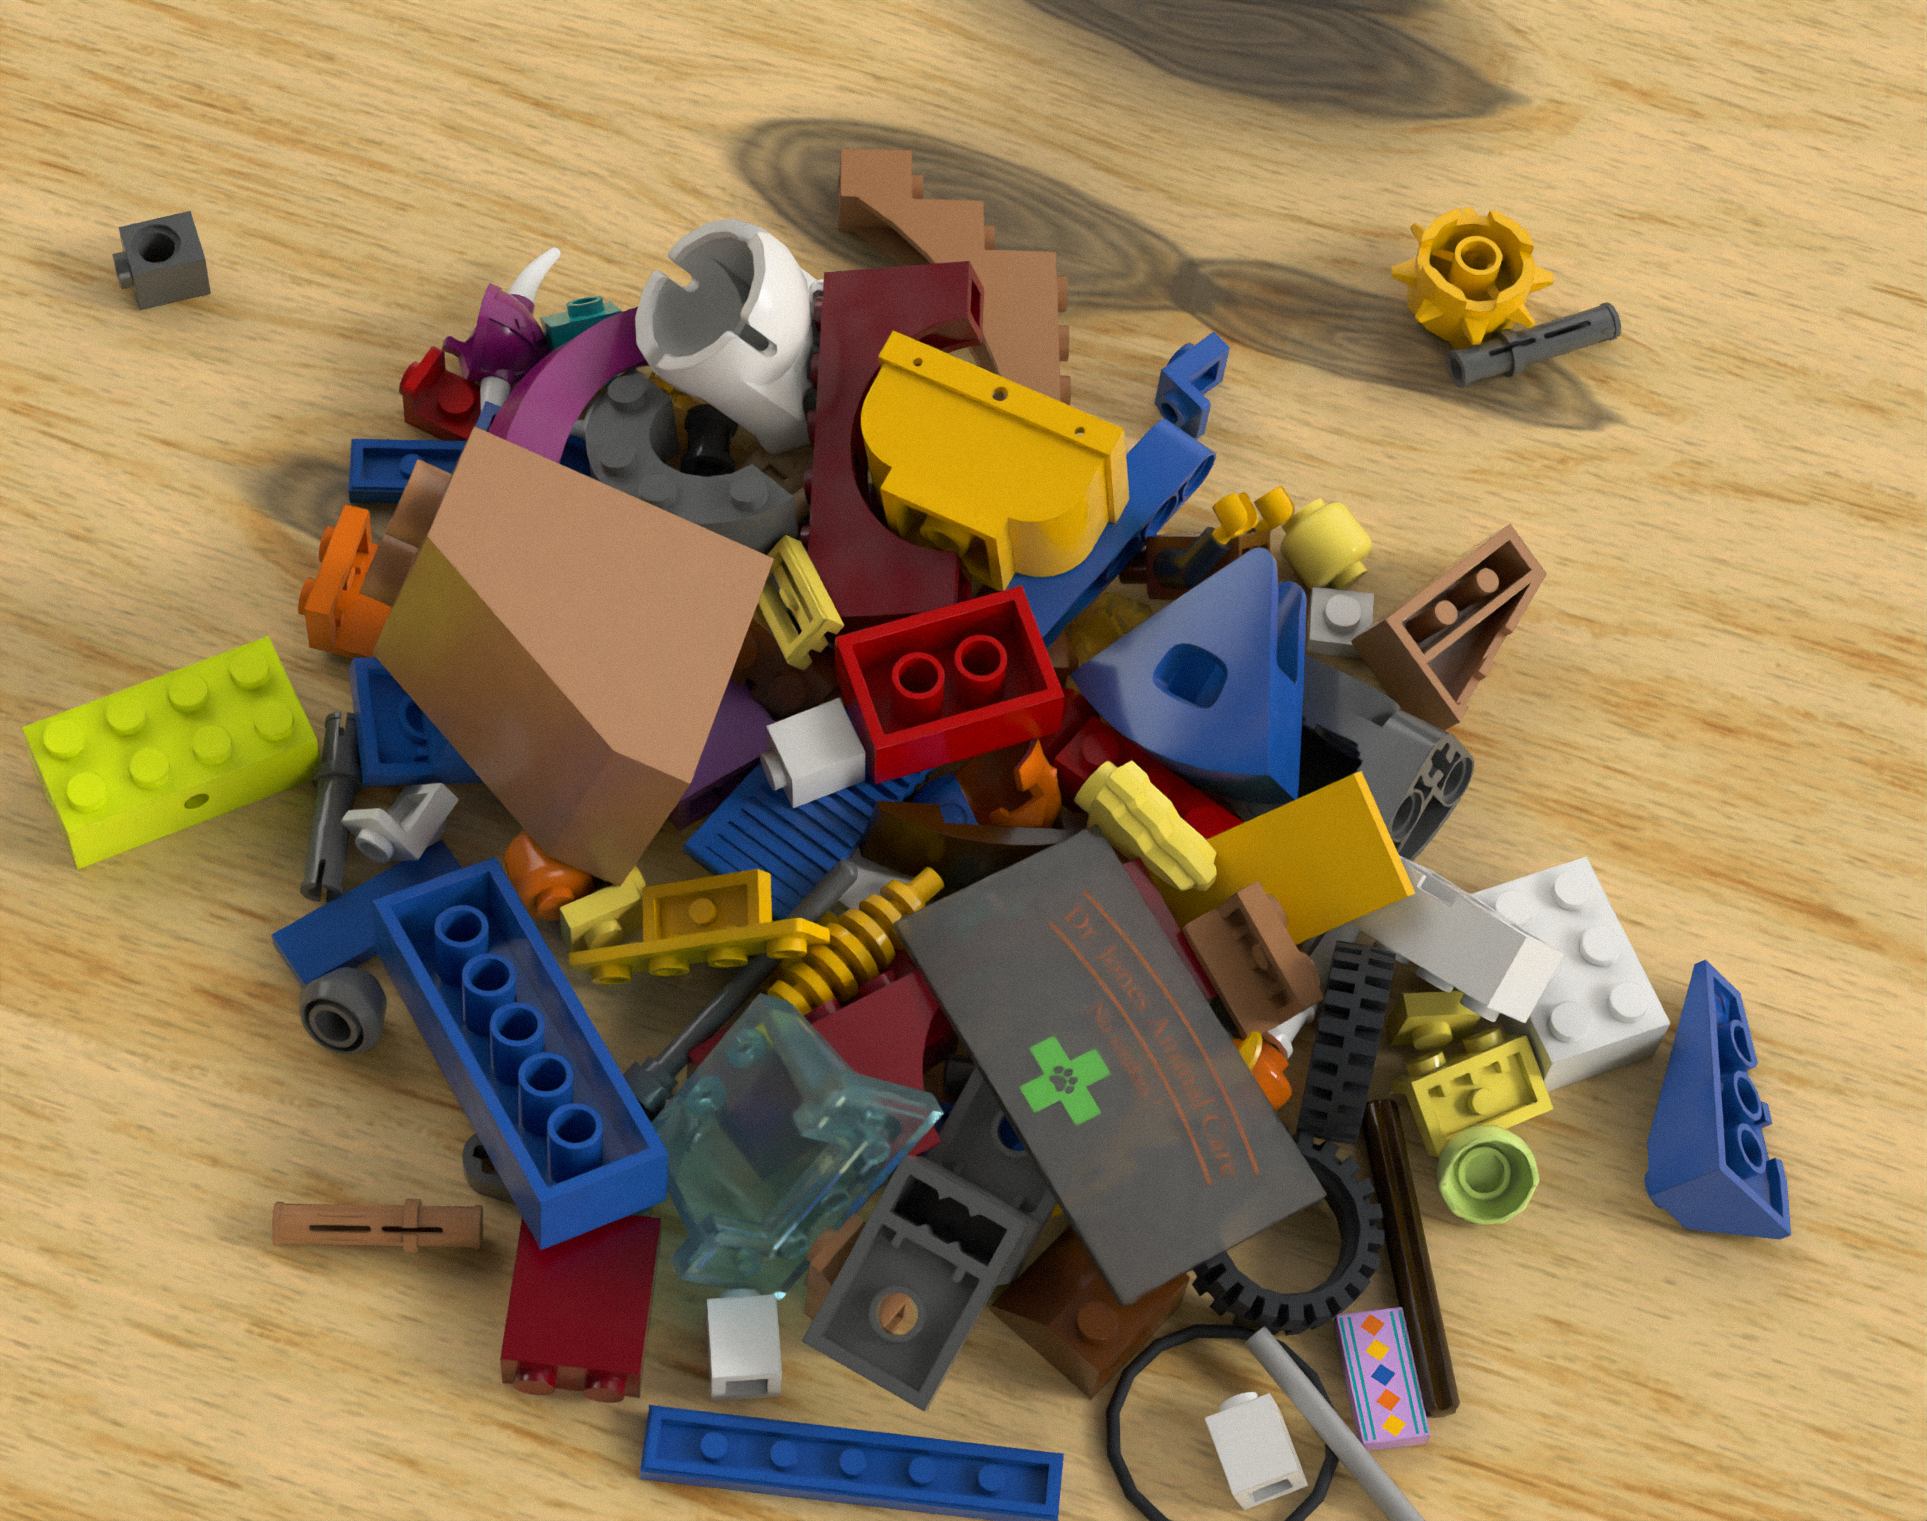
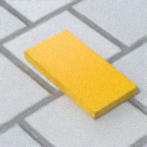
[1146,771,1415,981]

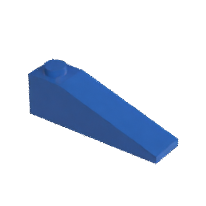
[1644,959,1791,1240]

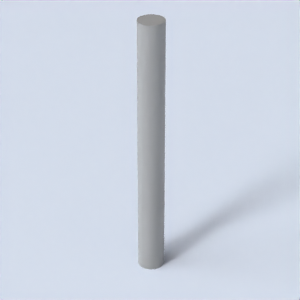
[1244,1326,1425,1521]

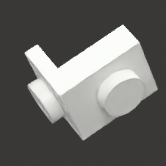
[341,783,459,863]

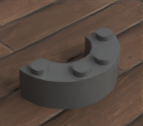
[586,366,799,555]

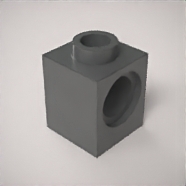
[112,211,211,310]

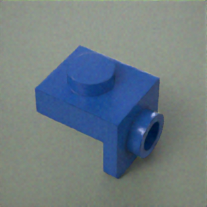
[1154,332,1230,439]

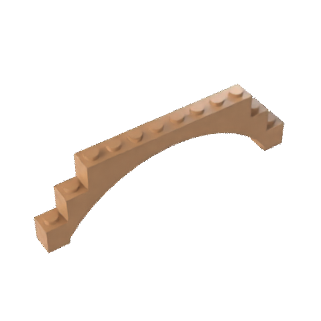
[838,148,1079,802]

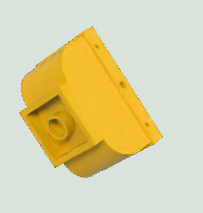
[861,330,1129,591]

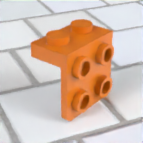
[298,504,391,659]

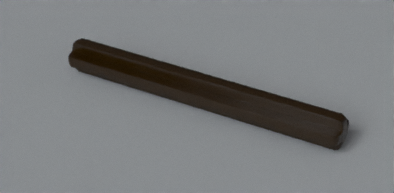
[1362,1098,1460,1418]

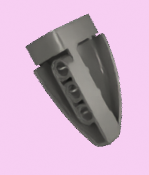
[1224,655,1474,861]

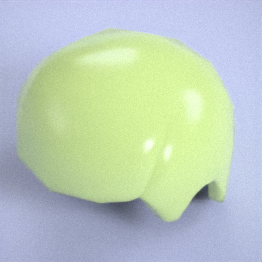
[1436,1125,1539,1225]

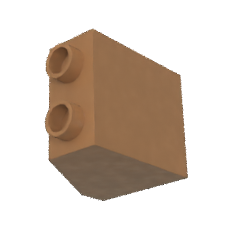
[359,426,774,887]

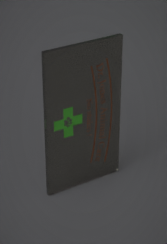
[892,824,1327,1308]

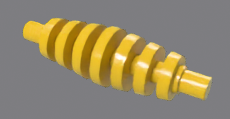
[750,867,944,1045]

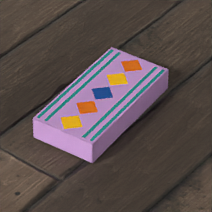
[1333,1307,1430,1451]

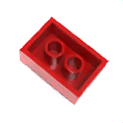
[835,585,1065,785]

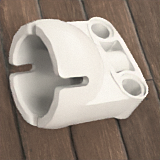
[635,218,824,455]

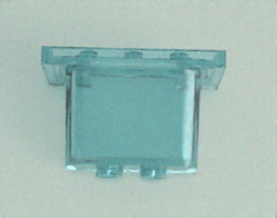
[651,993,944,1300]

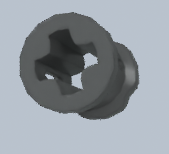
[680,404,739,477]

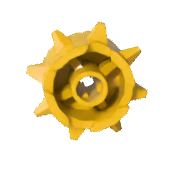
[1391,207,1554,350]

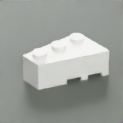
[1348,855,1564,1023]

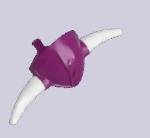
[441,247,561,411]

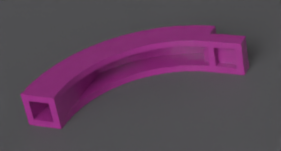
[488,307,650,463]

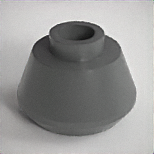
[298,967,387,1054]

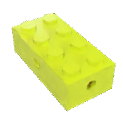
[22,636,320,870]

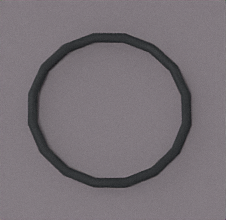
[1106,1324,1339,1521]

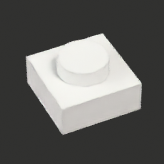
[1306,587,1374,659]

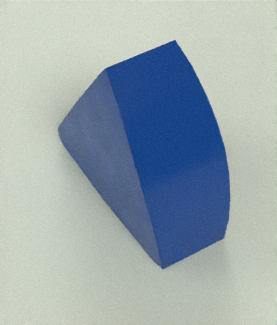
[1070,547,1306,804]

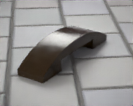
[858,801,1111,891]

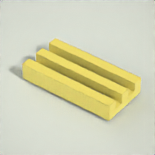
[758,535,845,670]

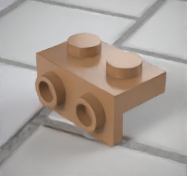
[1182,881,1325,1040]

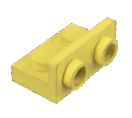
[1390,1027,1554,1157]

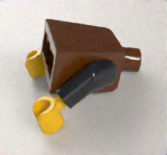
[1119,486,1295,600]

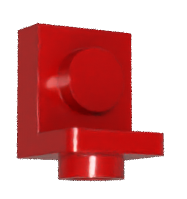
[399,346,481,441]

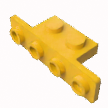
[568,869,830,985]

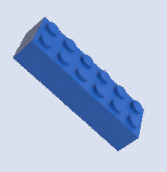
[372,857,669,1250]

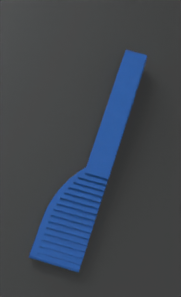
[682,418,1216,921]

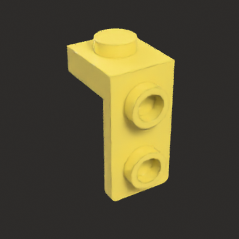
[560,865,647,953]
[1386,987,1481,1050]

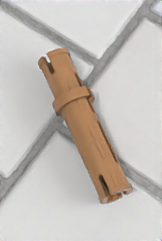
[272,1199,483,1253]

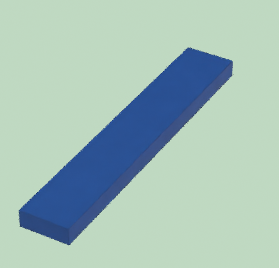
[640,1405,1064,1521]

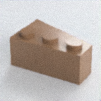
[1351,524,1547,731]

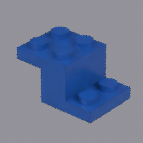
[349,657,484,786]

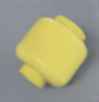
[1280,498,1372,590]

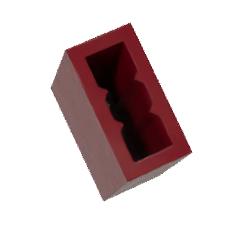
[500,1215,661,1403]

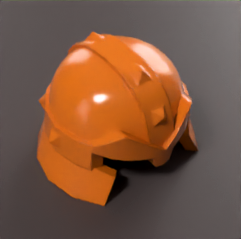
[953,738,1062,829]

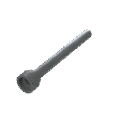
[623,860,858,1117]

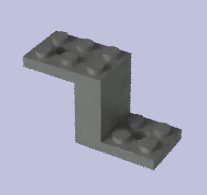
[802,1038,1112,1412]

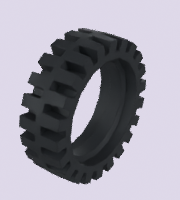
[1296,940,1396,1145]
[1176,1127,1385,1336]

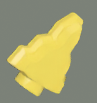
[1074,760,1217,891]

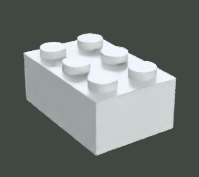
[1470,856,1671,1092]

